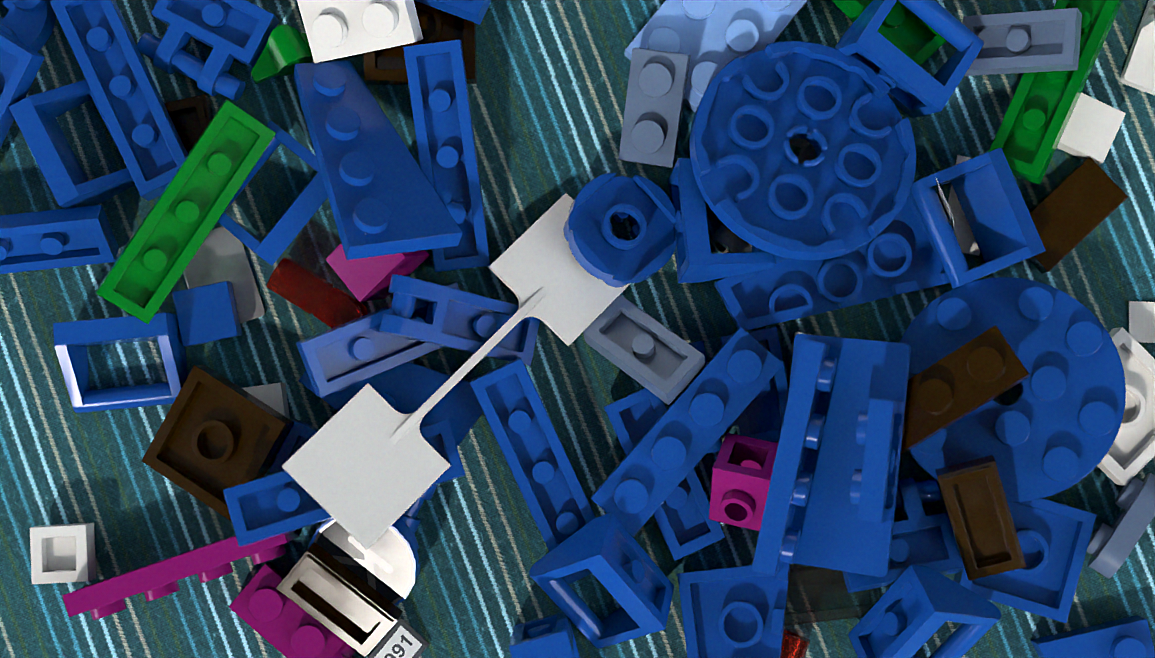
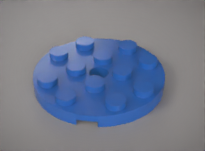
[689,41,916,260]
[899,277,1126,503]

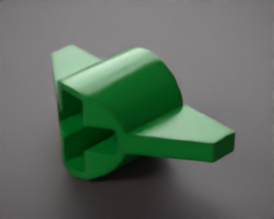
[251,24,313,84]

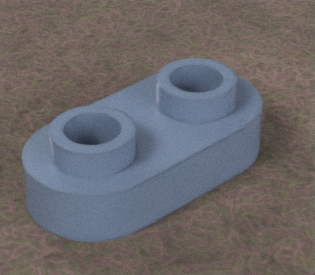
[1087,473,1155,579]

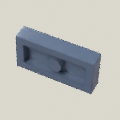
[962,8,1082,76]
[618,47,691,168]
[583,295,706,405]

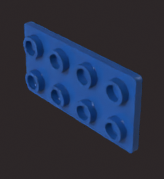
[788,334,911,577]

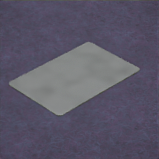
[183,226,265,323]

